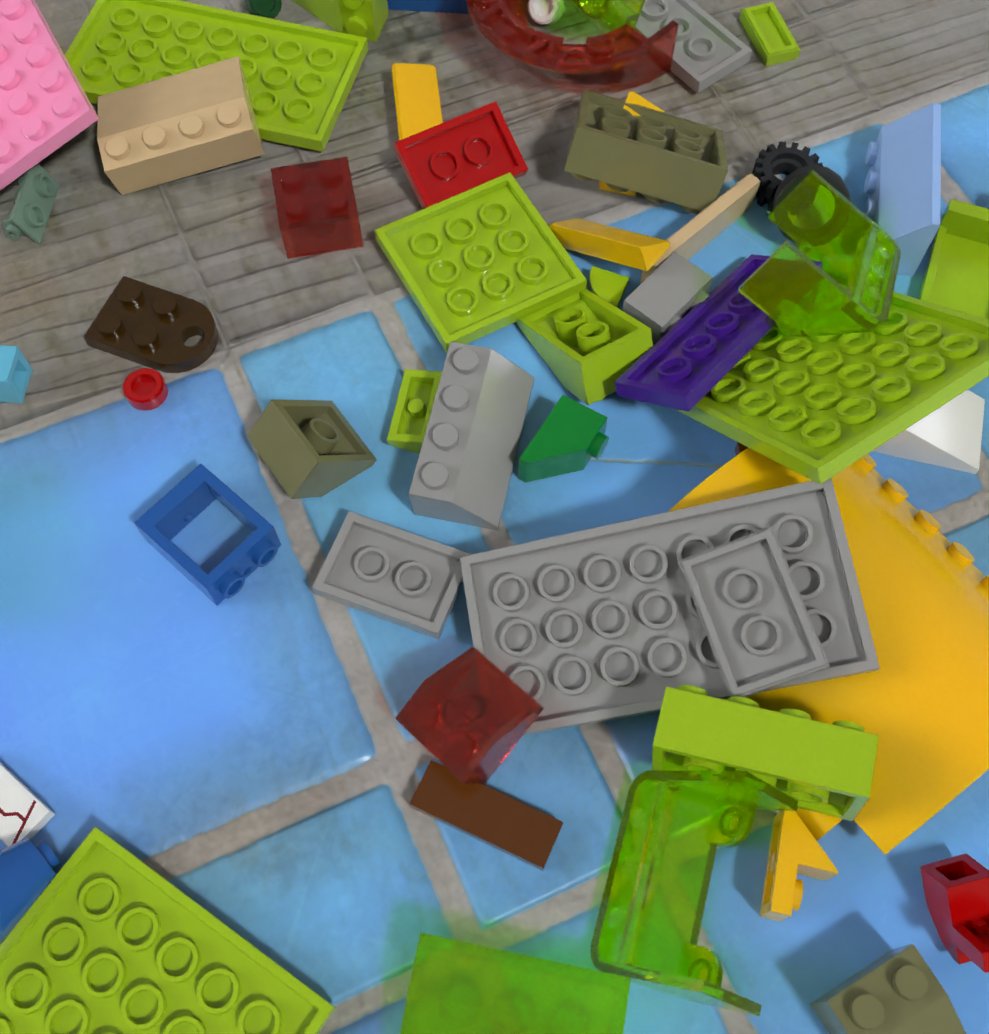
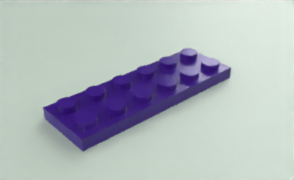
[614,254,823,412]

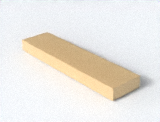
[640,173,760,283]

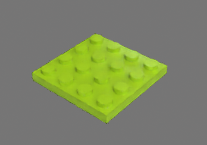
[374,173,587,353]

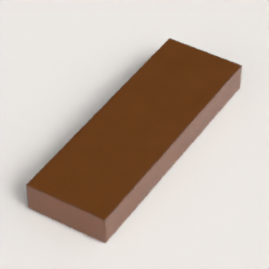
[409,760,563,871]

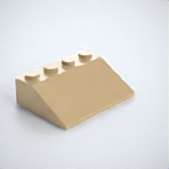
[97,56,265,195]

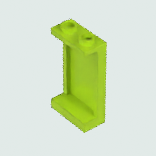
[918,199,989,321]

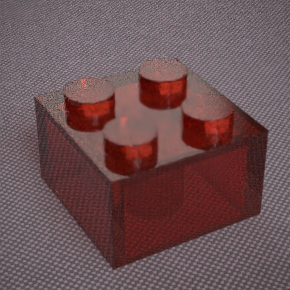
[271,157,364,259]

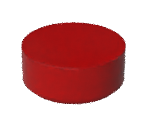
[123,368,168,411]

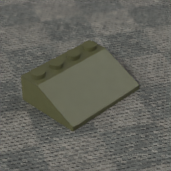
[564,88,728,214]

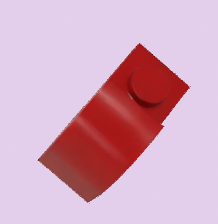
[920,853,989,973]

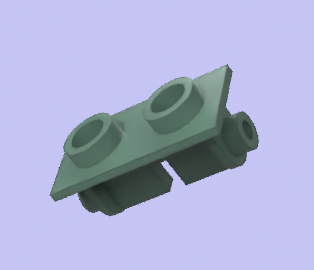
[2,164,60,244]

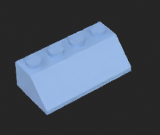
[861,103,941,276]

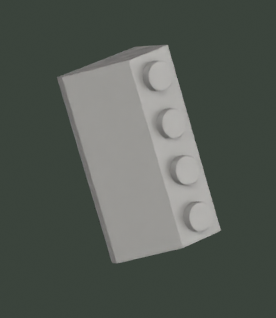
[409,342,534,531]

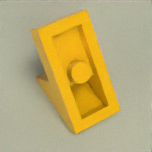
[760,808,838,922]

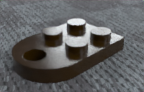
[84,276,218,373]

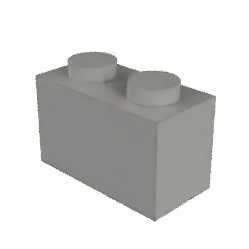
[622,251,713,345]

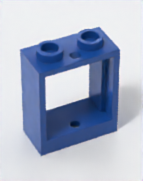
[134,464,281,606]

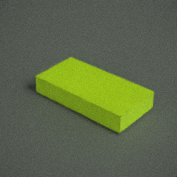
[739,2,801,66]

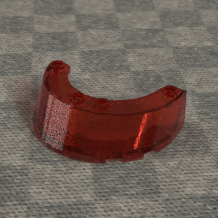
[466,0,679,92]

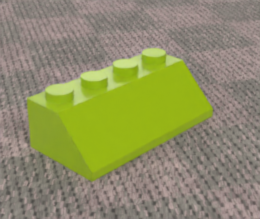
[652,685,879,821]

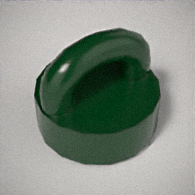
[244,0,282,19]

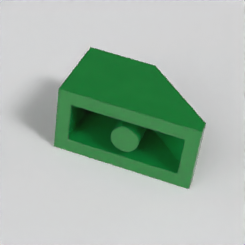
[518,395,609,483]

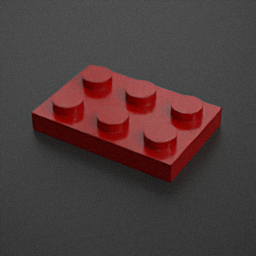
[393,101,529,209]

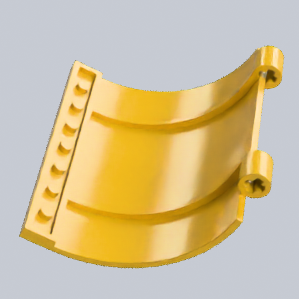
[668,448,989,855]

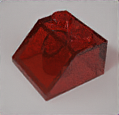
[395,647,544,784]

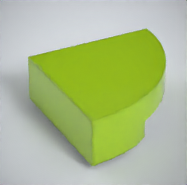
[589,266,629,308]

